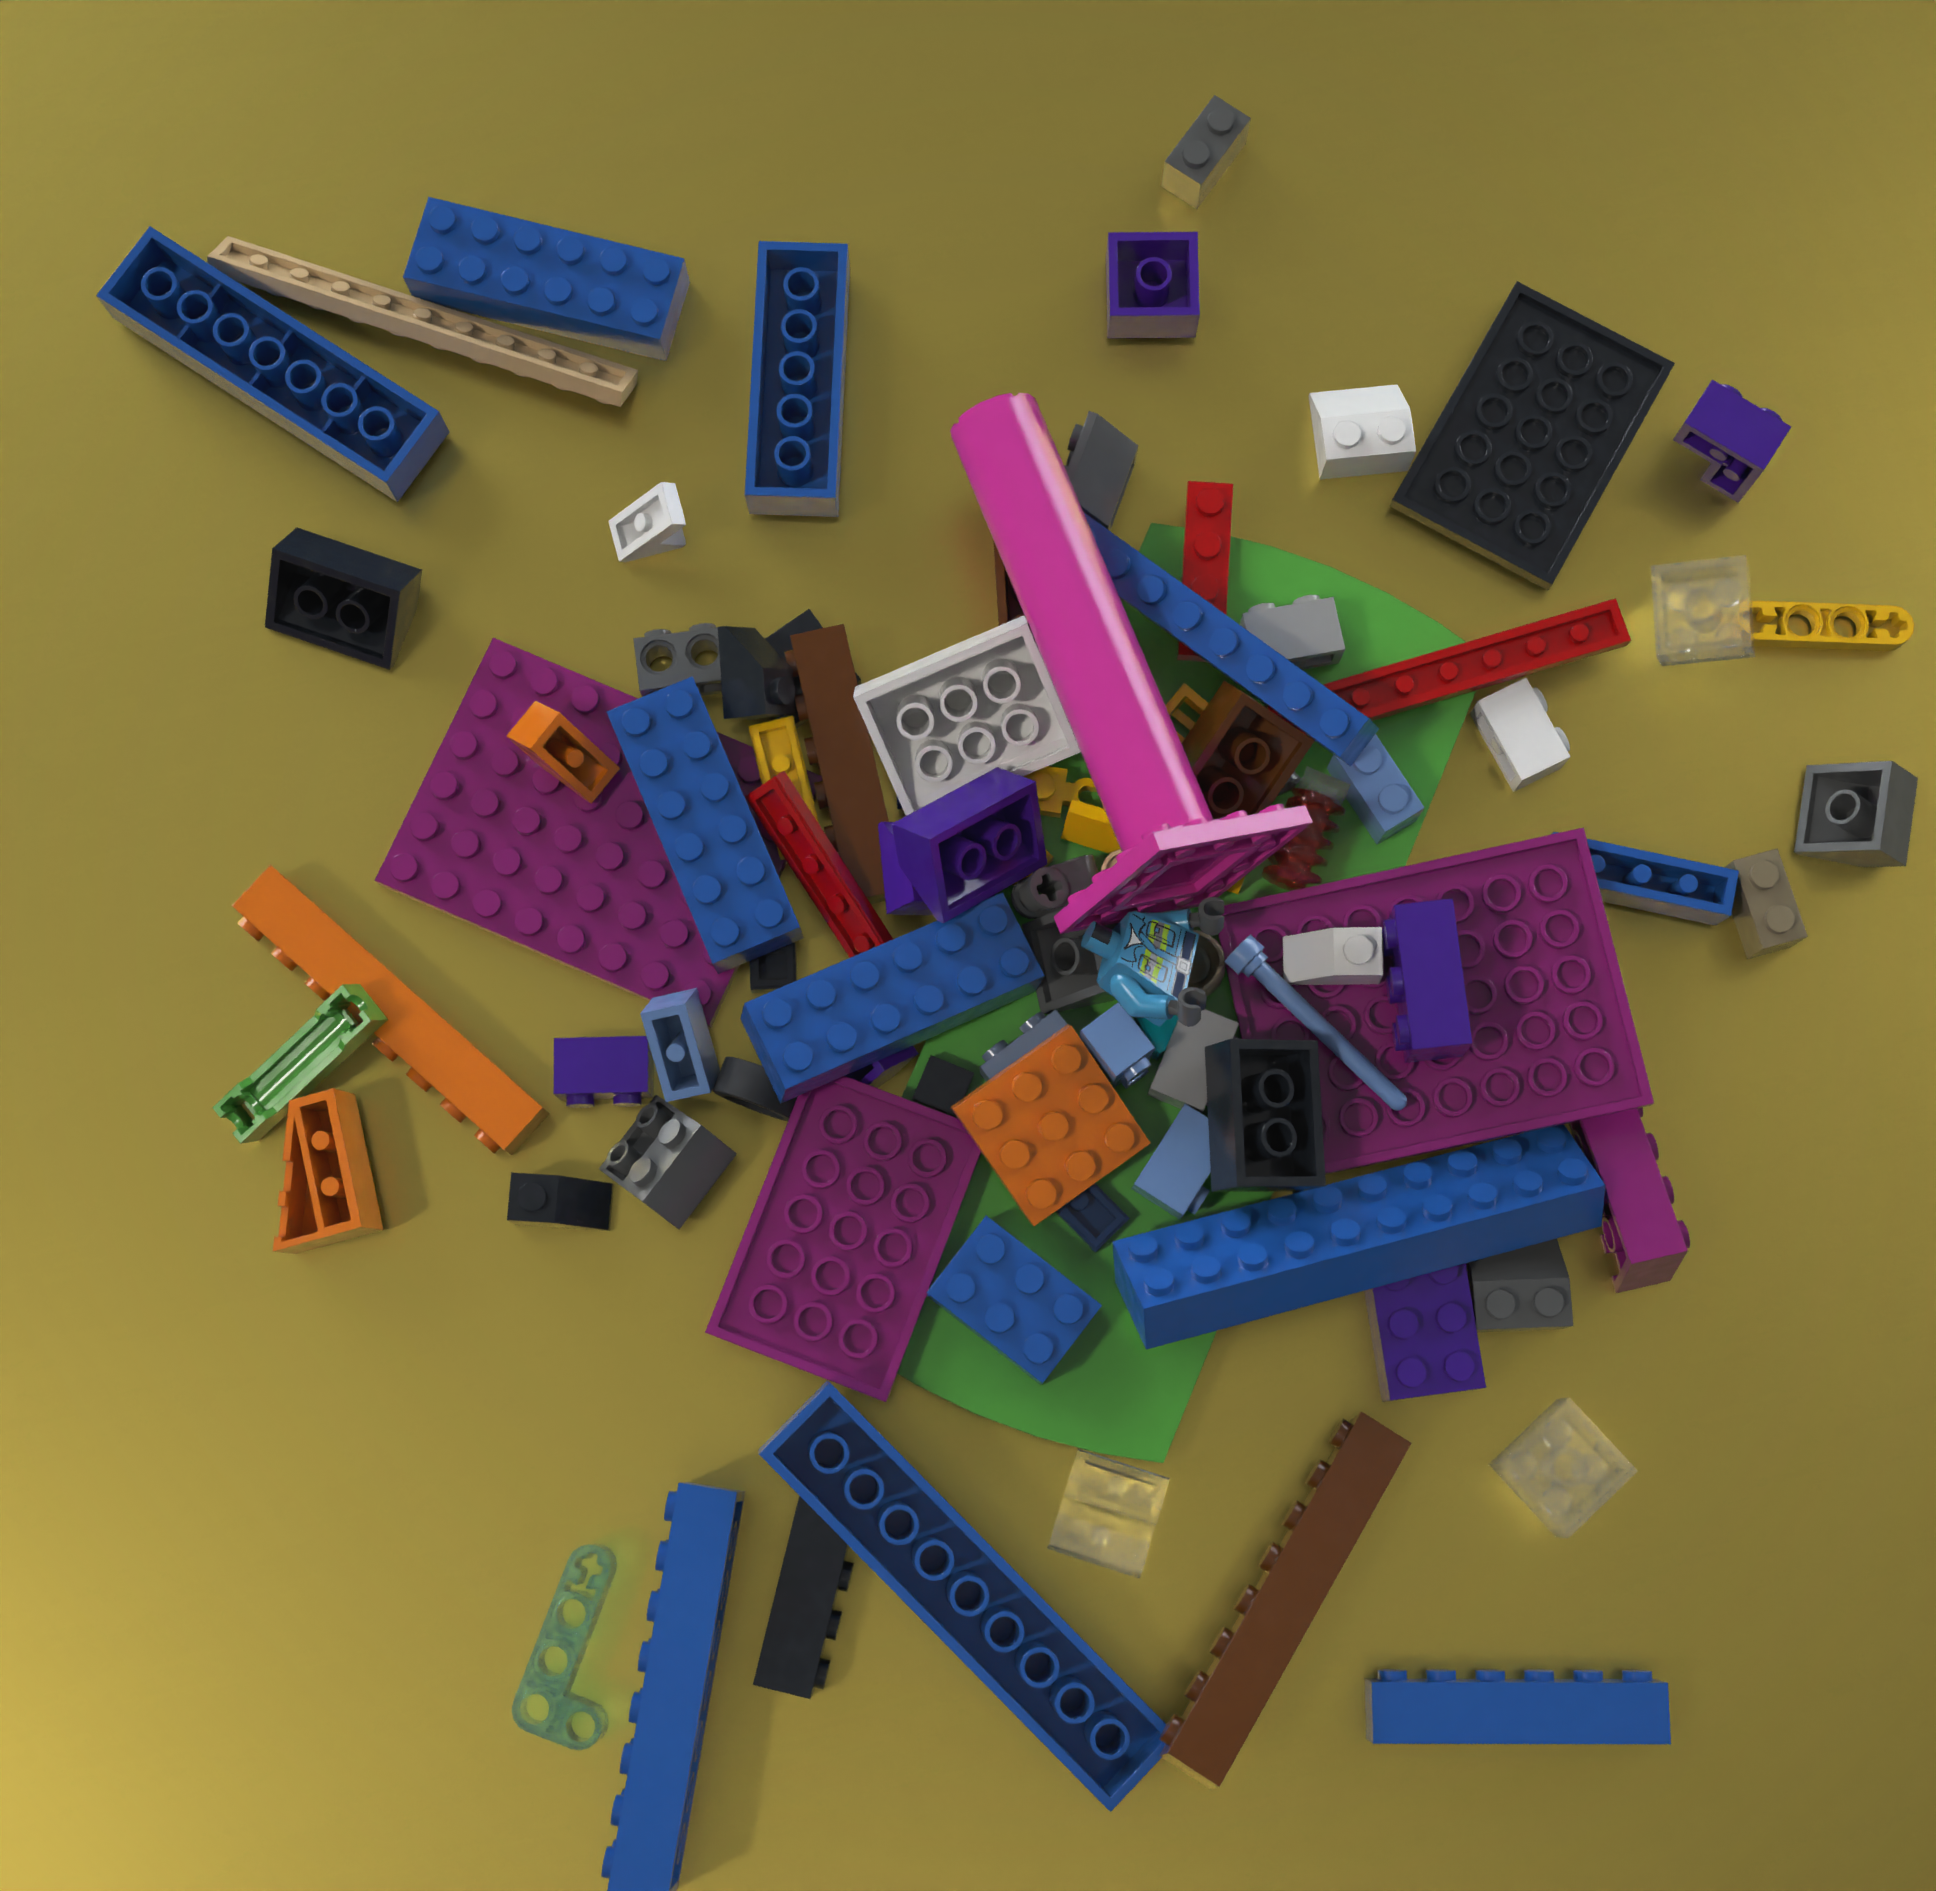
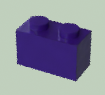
[553,1036,654,1108]

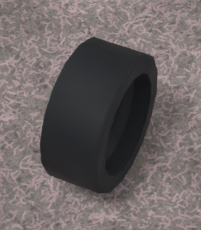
[713,1057,798,1122]

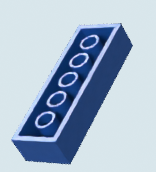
[403,197,690,361]
[745,241,850,517]
[607,676,804,974]
[740,893,1045,1103]

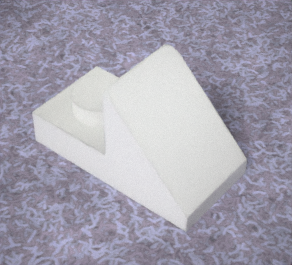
[608,482,686,562]

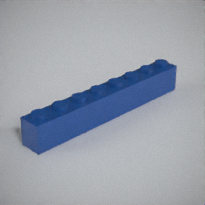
[1084,513,1379,767]

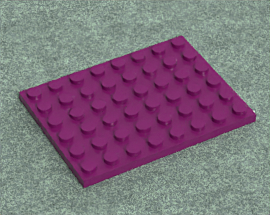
[374,638,823,1028]
[1218,827,1654,1175]

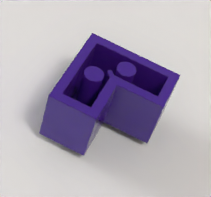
[1673,380,1791,503]

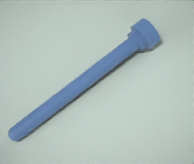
[1225,935,1407,1111]

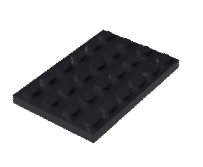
[1390,281,1675,590]

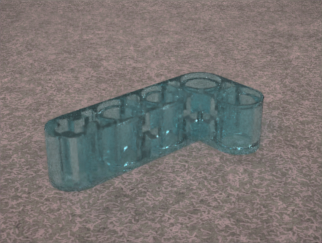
[512,1543,617,1750]

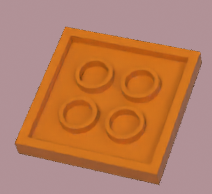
[951,1024,1151,1226]

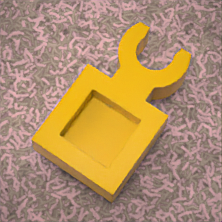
[1023,766,1097,818]

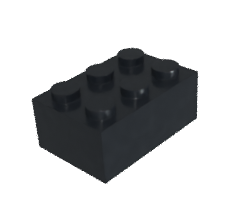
[1205,1039,1326,1192]

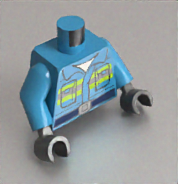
[1081,897,1224,1027]

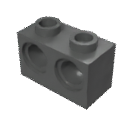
[633,623,722,697]

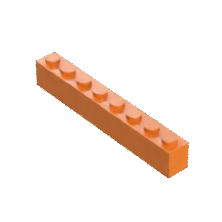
[232,865,550,1155]

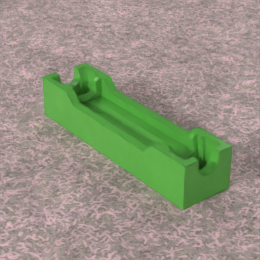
[212,984,388,1144]

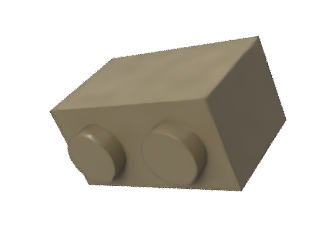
[1724,848,1808,959]

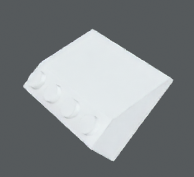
[853,615,1080,816]

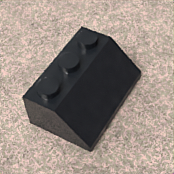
[265,527,422,670]

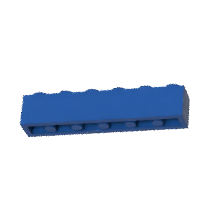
[1365,1669,1671,1744]

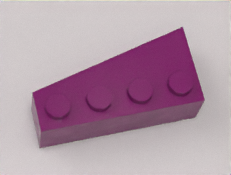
[1569,1107,1690,1293]

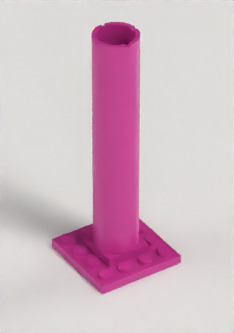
[950,393,1313,934]

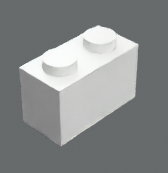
[1470,678,1571,792]

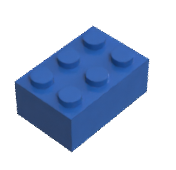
[926,1216,1102,1385]

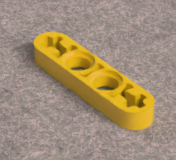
[1731,600,1915,651]

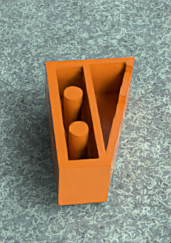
[273,1088,384,1254]

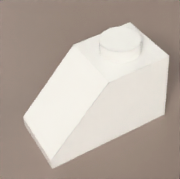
[1283,927,1383,985]

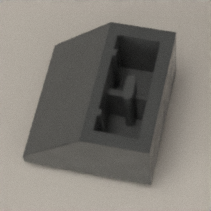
[1064,411,1138,531]
[599,1095,737,1229]

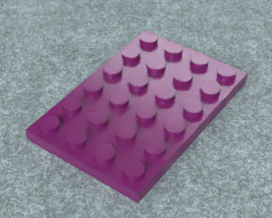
[705,1076,981,1402]

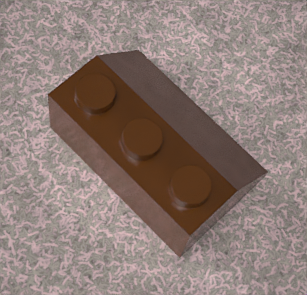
[1182,680,1315,819]

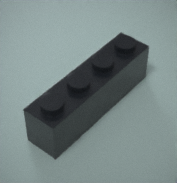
[753,1496,854,1699]

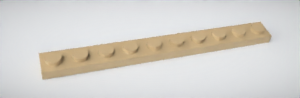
[207,236,638,407]

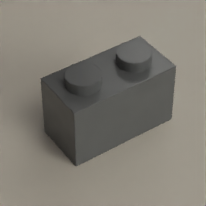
[1161,95,1251,209]

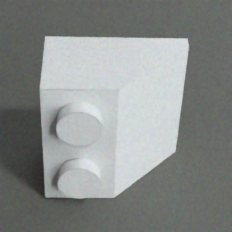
[1308,384,1416,480]

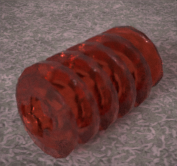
[1261,788,1346,891]

